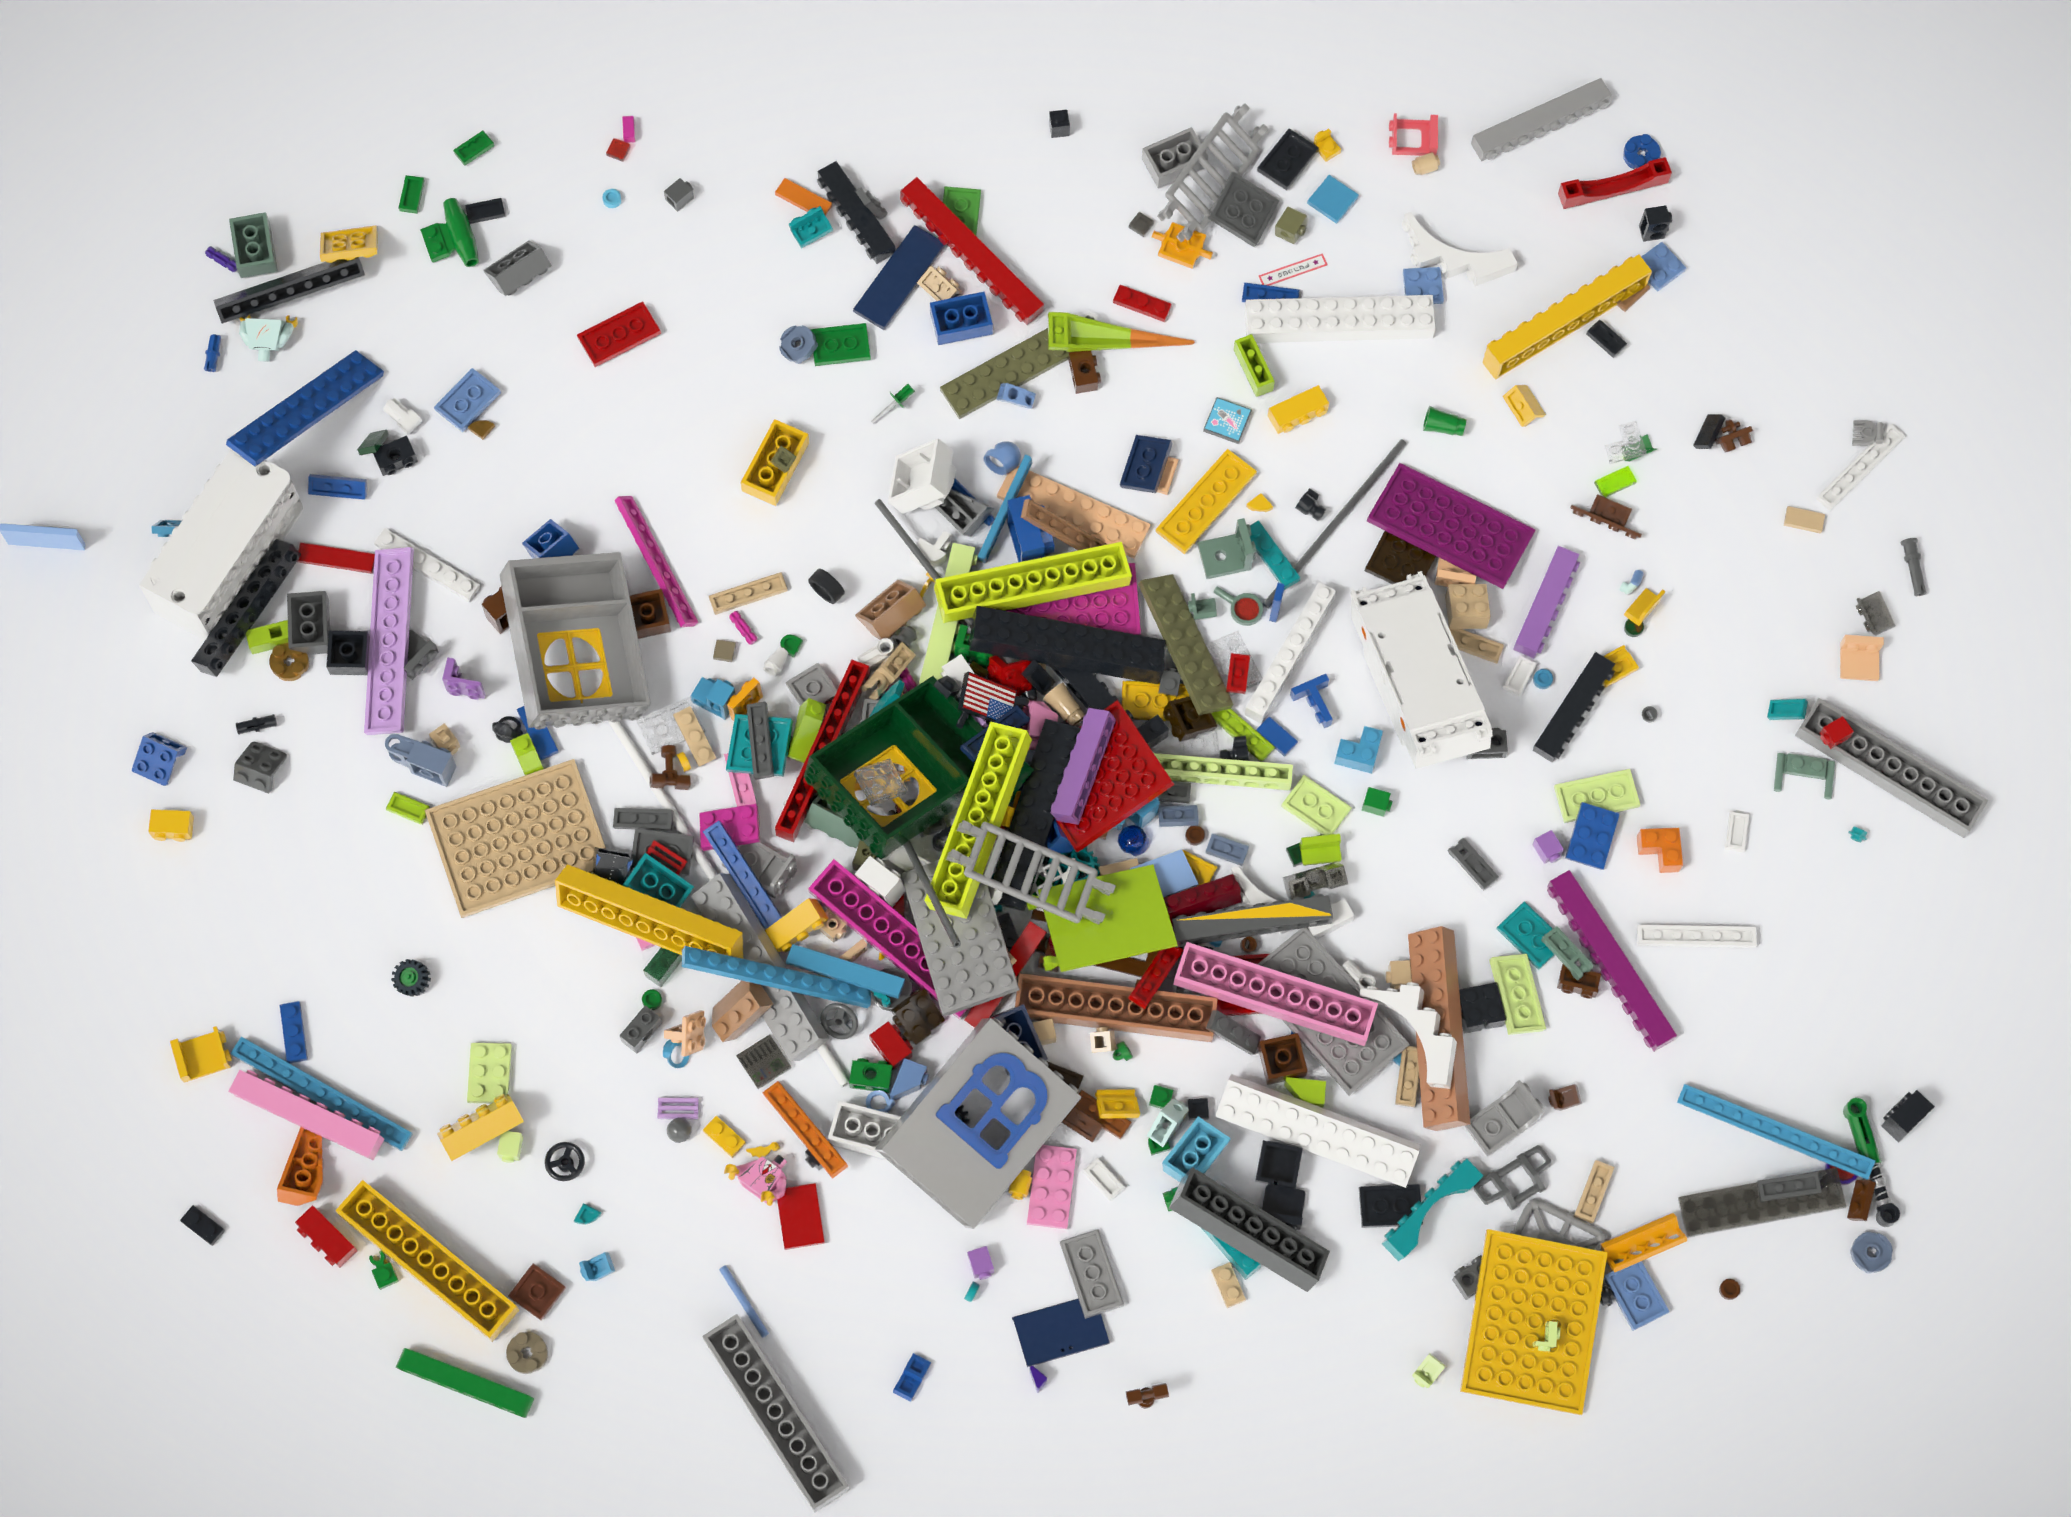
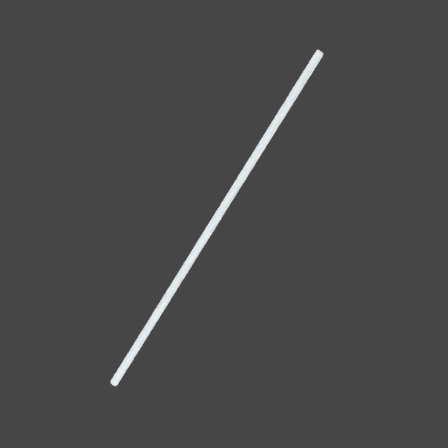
[608,720,849,1087]

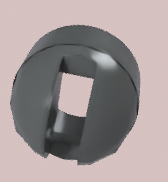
[1642,706,1658,723]

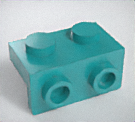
[788,206,833,249]

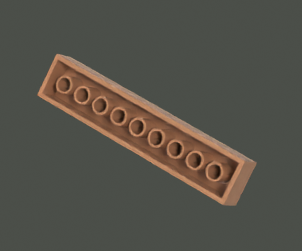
[1408,926,1471,1131]
[1015,973,1217,1043]

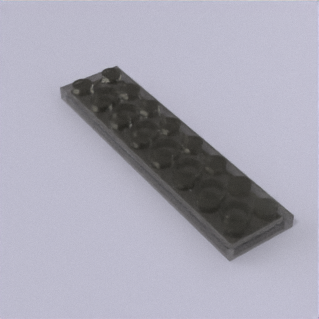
[1678,1167,1847,1238]

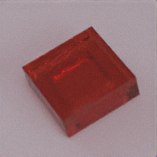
[606,138,631,162]

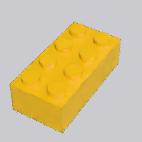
[740,419,809,506]
[437,1094,524,1161]

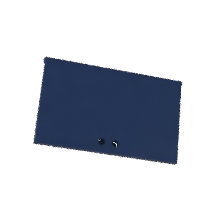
[1012,1299,1110,1367]

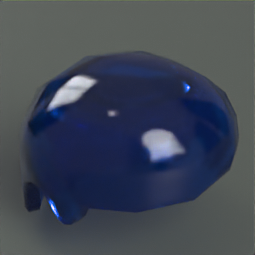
[1117,825,1149,856]

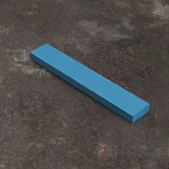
[978,455,1032,563]
[786,944,905,999]

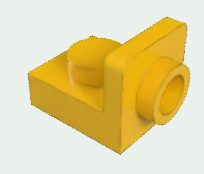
[1313,128,1341,162]

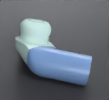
[1620,570,1644,594]

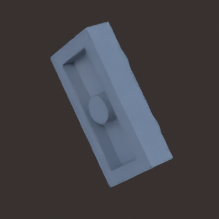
[1158,805,1199,827]
[1205,833,1249,866]

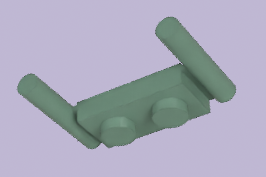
[1774,753,1835,800]

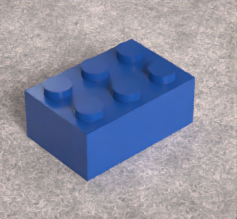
[930,291,993,345]

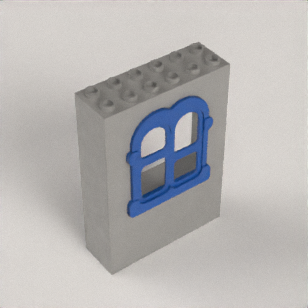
[875,1018,1081,1229]

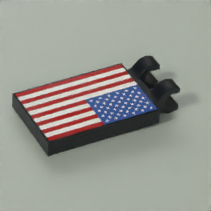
[958,671,1029,722]

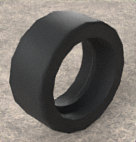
[808,568,845,604]

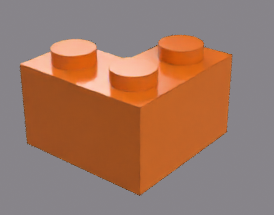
[1636,828,1683,873]

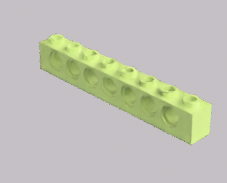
[1154,753,1293,791]

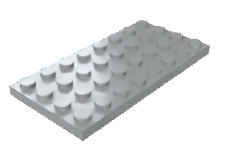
[901,860,1020,1017]
[1257,928,1410,1096]

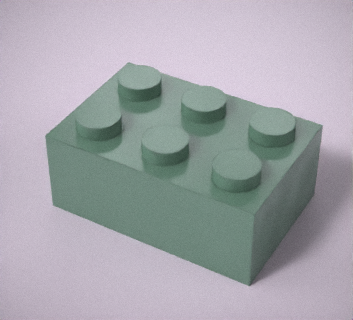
[229,212,278,278]

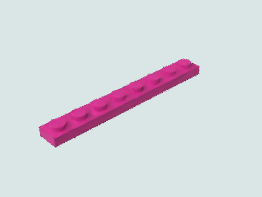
[614,496,698,627]

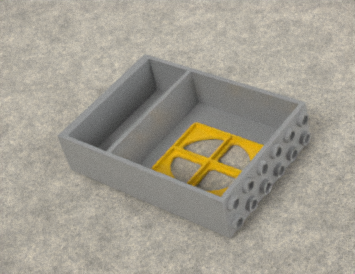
[499,552,651,729]

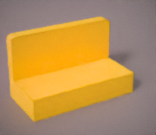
[1503,385,1546,427]
[1624,588,1666,626]

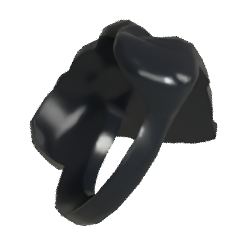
[492,716,523,743]

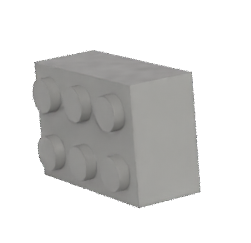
[1142,127,1208,188]

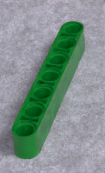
[395,1348,534,1418]

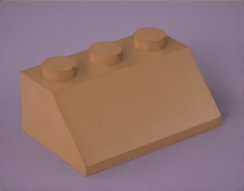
[855,579,926,640]
[712,980,774,1042]

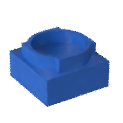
[1007,495,1055,562]

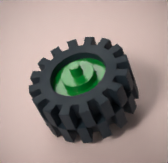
[391,959,431,997]

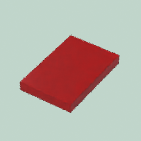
[777,1183,825,1250]

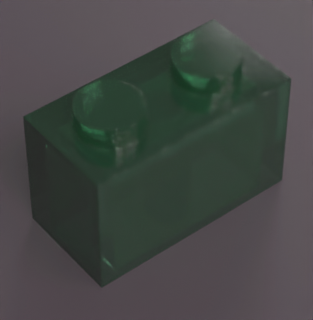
[643,947,682,988]

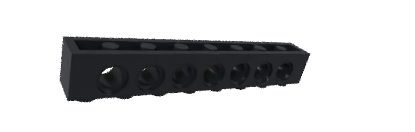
[191,539,301,677]

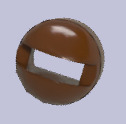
[1240,936,1257,953]

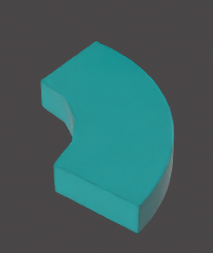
[869,680,905,717]

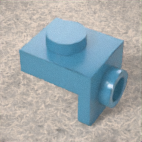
[579,1252,615,1281]

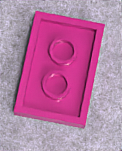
[699,804,760,851]

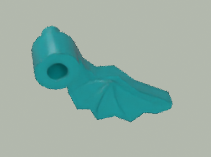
[872,991,891,1007]

